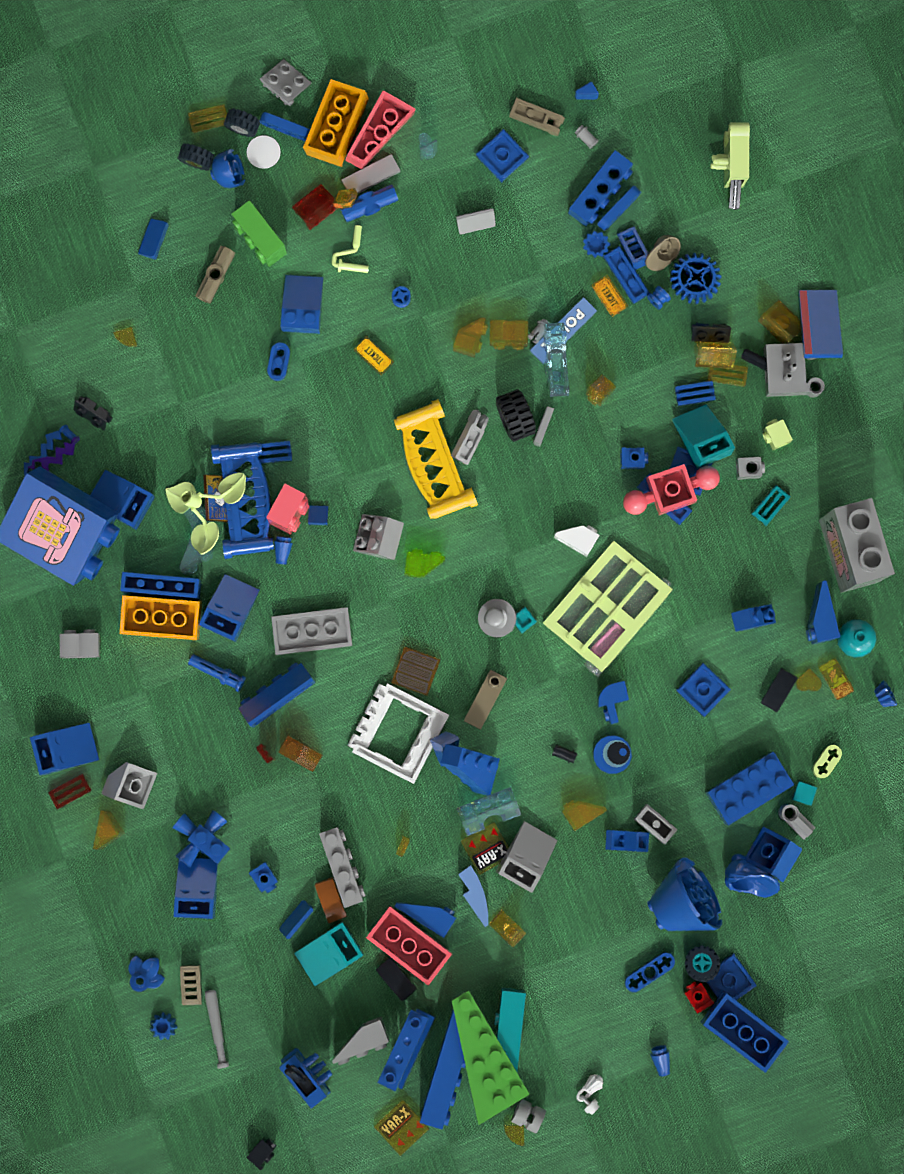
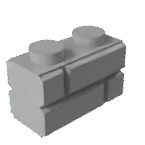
[634,804,677,844]

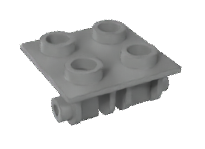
[260,59,312,106]

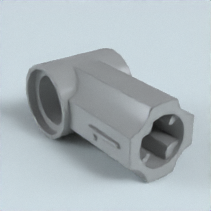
[778,804,815,840]

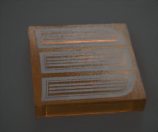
[391,647,440,696]

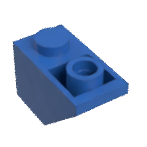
[731,604,776,632]

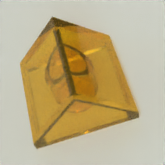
[758,300,801,344]
[695,342,737,368]
[93,810,125,850]

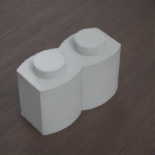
[60,630,100,658]

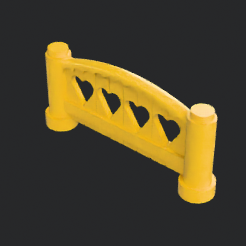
[394,399,478,519]

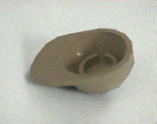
[645,235,681,271]

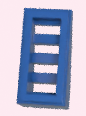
[617,226,649,270]

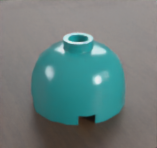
[837,619,877,658]

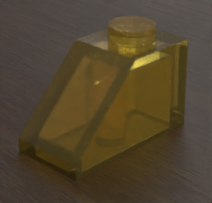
[561,800,607,831]

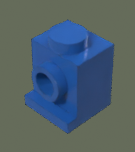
[620,447,648,469]
[249,862,279,893]

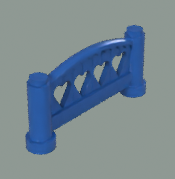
[211,442,274,559]

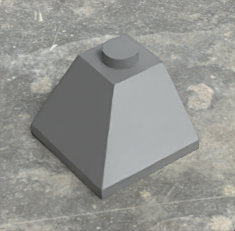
[101,762,157,809]

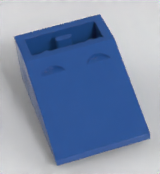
[90,470,155,530]
[199,574,260,642]
[30,723,99,775]
[174,858,218,919]

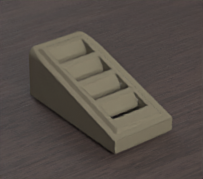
[180,965,202,1005]

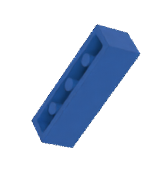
[120,572,202,600]

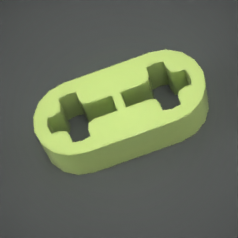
[812,745,842,778]

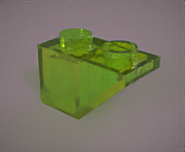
[404,549,445,579]

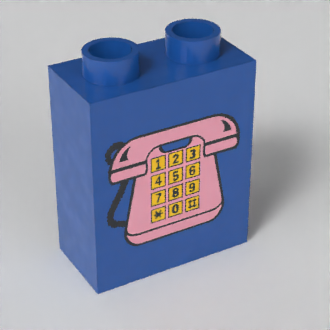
[0,466,120,586]

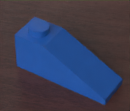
[394,902,456,938]

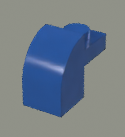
[597,681,629,724]

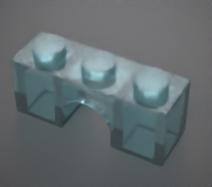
[457,787,521,836]

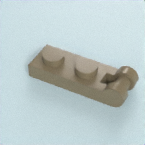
[509,98,565,136]

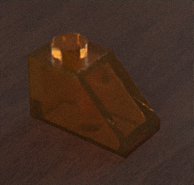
[278,736,323,772]

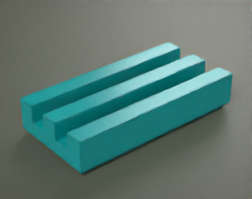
[751,485,791,526]

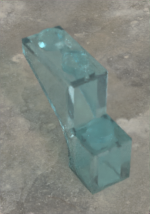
[543,323,569,397]
[180,505,215,575]

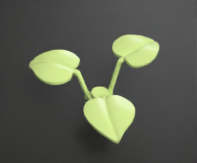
[165,473,246,554]

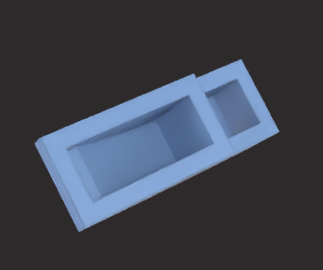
[458,865,488,927]

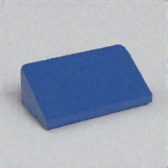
[138,219,169,260]
[279,900,314,939]

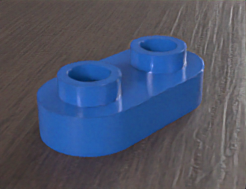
[267,343,290,381]

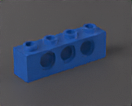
[568,150,633,227]

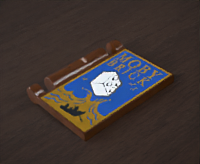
[203,475,228,522]

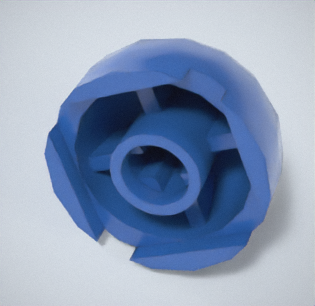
[210,149,245,188]

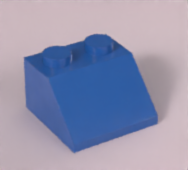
[745,826,802,882]

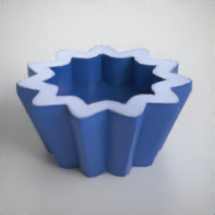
[583,231,610,258]
[874,681,897,707]
[150,1012,178,1040]

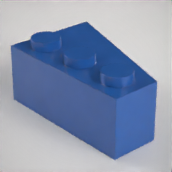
[441,744,500,796]

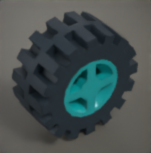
[685,946,720,982]

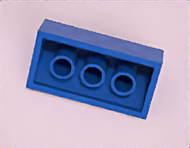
[238,663,316,728]

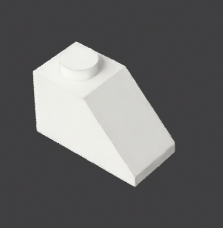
[554,525,599,557]

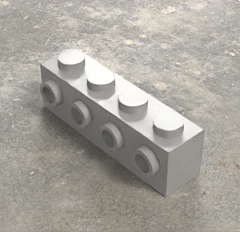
[319,827,366,908]

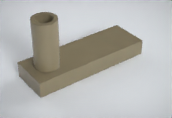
[464,670,507,730]

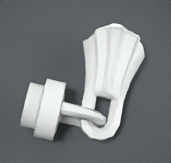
[576,1074,603,1115]

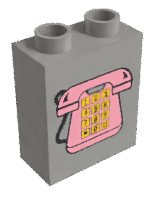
[819,498,895,593]

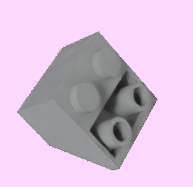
[353,514,404,560]

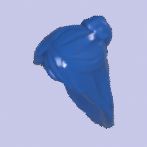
[724,854,780,898]

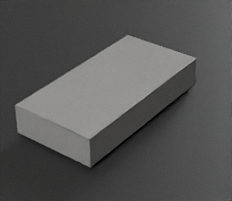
[534,407,554,447]

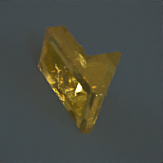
[489,910,526,948]

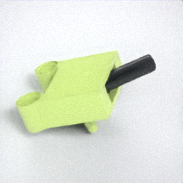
[710,122,750,210]

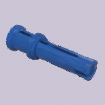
[188,654,246,692]

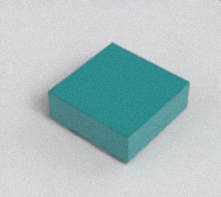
[515,607,537,633]
[792,781,817,806]

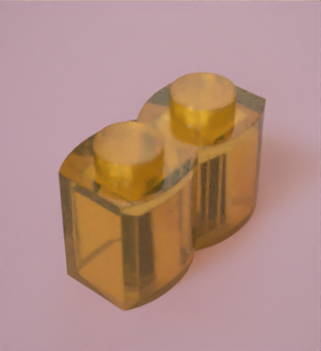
[490,320,528,350]

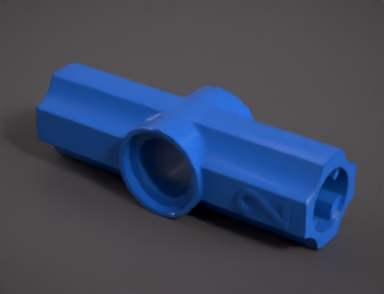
[340,185,398,223]

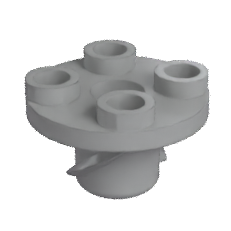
[478,599,517,637]

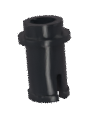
[552,744,578,764]

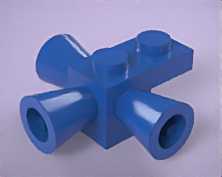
[173,810,230,868]

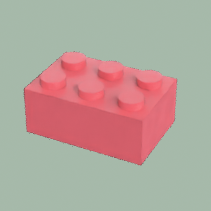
[266,484,310,535]

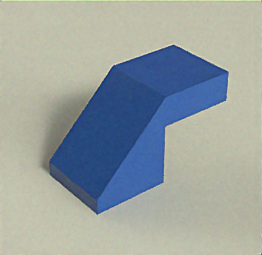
[605,830,649,852]

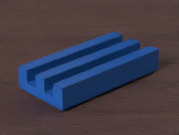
[675,381,716,406]
[259,441,292,464]

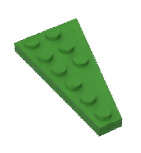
[452,990,530,1125]

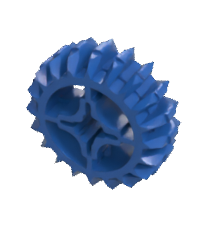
[670,253,722,304]

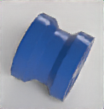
[392,286,411,308]
[647,286,671,310]

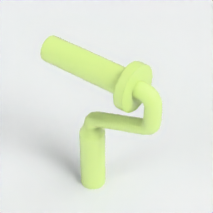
[332,225,369,273]

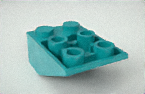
[672,405,735,469]
[294,921,364,986]

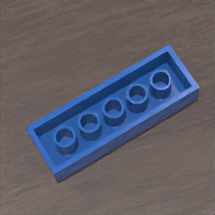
[420,1009,466,1129]

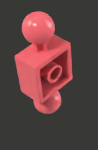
[623,464,720,515]

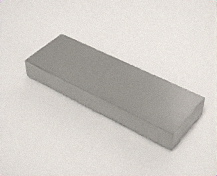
[342,154,400,198]

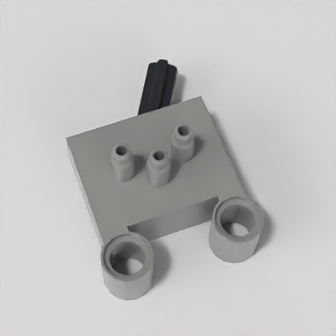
[741,343,825,398]

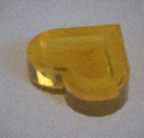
[796,668,822,692]

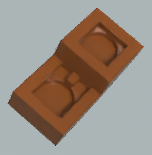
[314,877,347,923]

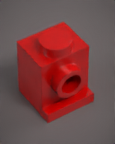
[683,981,714,1014]

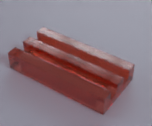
[256,744,276,764]
[48,774,92,809]

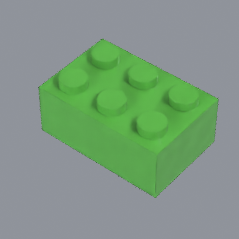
[231,200,287,267]

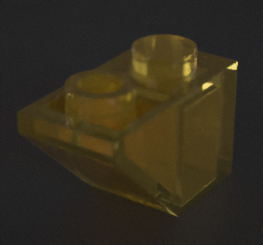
[453,317,488,358]
[586,374,616,407]

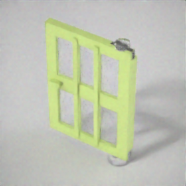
[543,541,673,677]

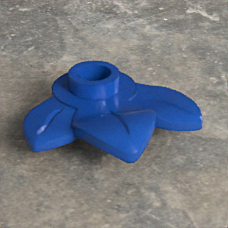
[128,955,165,992]

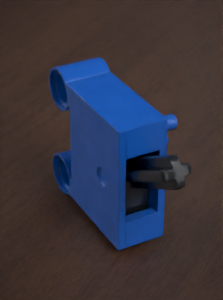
[279,1048,332,1109]

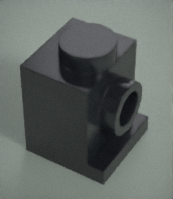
[246,1137,277,1170]

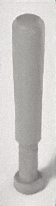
[205,990,229,1069]

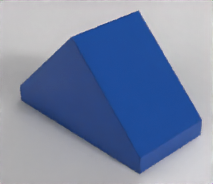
[430,731,459,767]

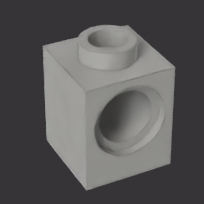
[736,457,765,480]

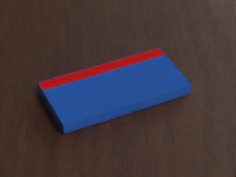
[798,290,843,358]

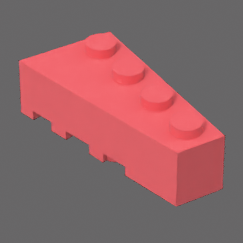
[345,90,416,169]

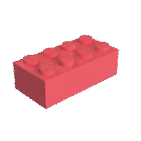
[366,906,452,986]

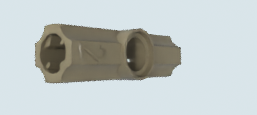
[195,246,236,304]

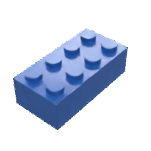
[705,752,794,826]
[700,991,789,1073]

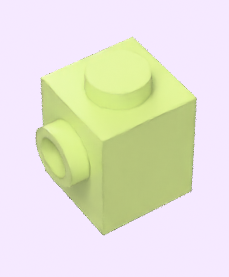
[763,419,793,450]

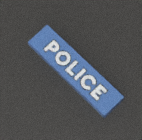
[530,298,597,364]

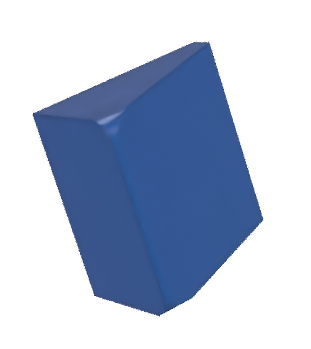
[575,82,599,99]
[308,506,328,525]

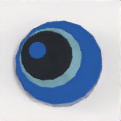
[593,736,632,774]

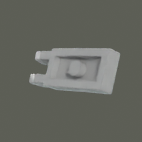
[451,409,489,465]

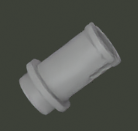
[575,125,599,149]
[528,319,551,343]

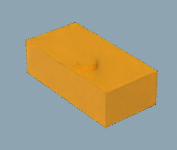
[303,79,369,167]
[120,595,202,640]

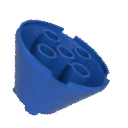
[647,857,722,931]

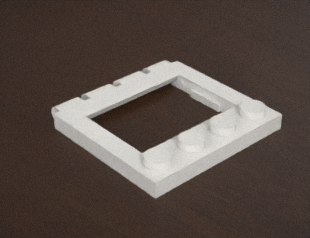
[348,684,449,784]

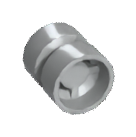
[511,1099,546,1134]

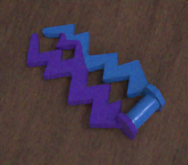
[24,425,80,476]

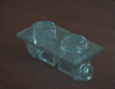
[419,133,437,160]

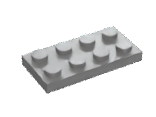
[271,608,352,655]

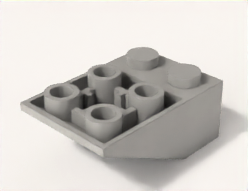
[495,821,558,893]
[332,1017,390,1065]

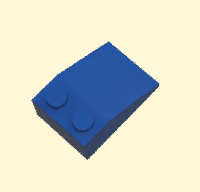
[281,275,323,334]
[806,581,840,645]

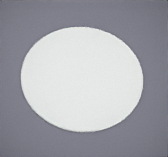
[247,136,280,169]

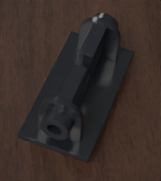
[691,322,731,343]
[73,396,113,431]

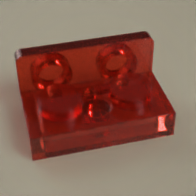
[292,184,339,230]

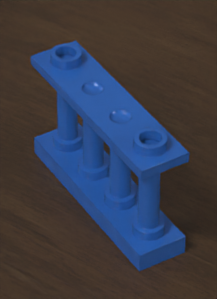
[377,1009,436,1091]

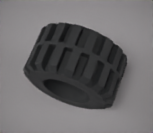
[496,389,536,442]

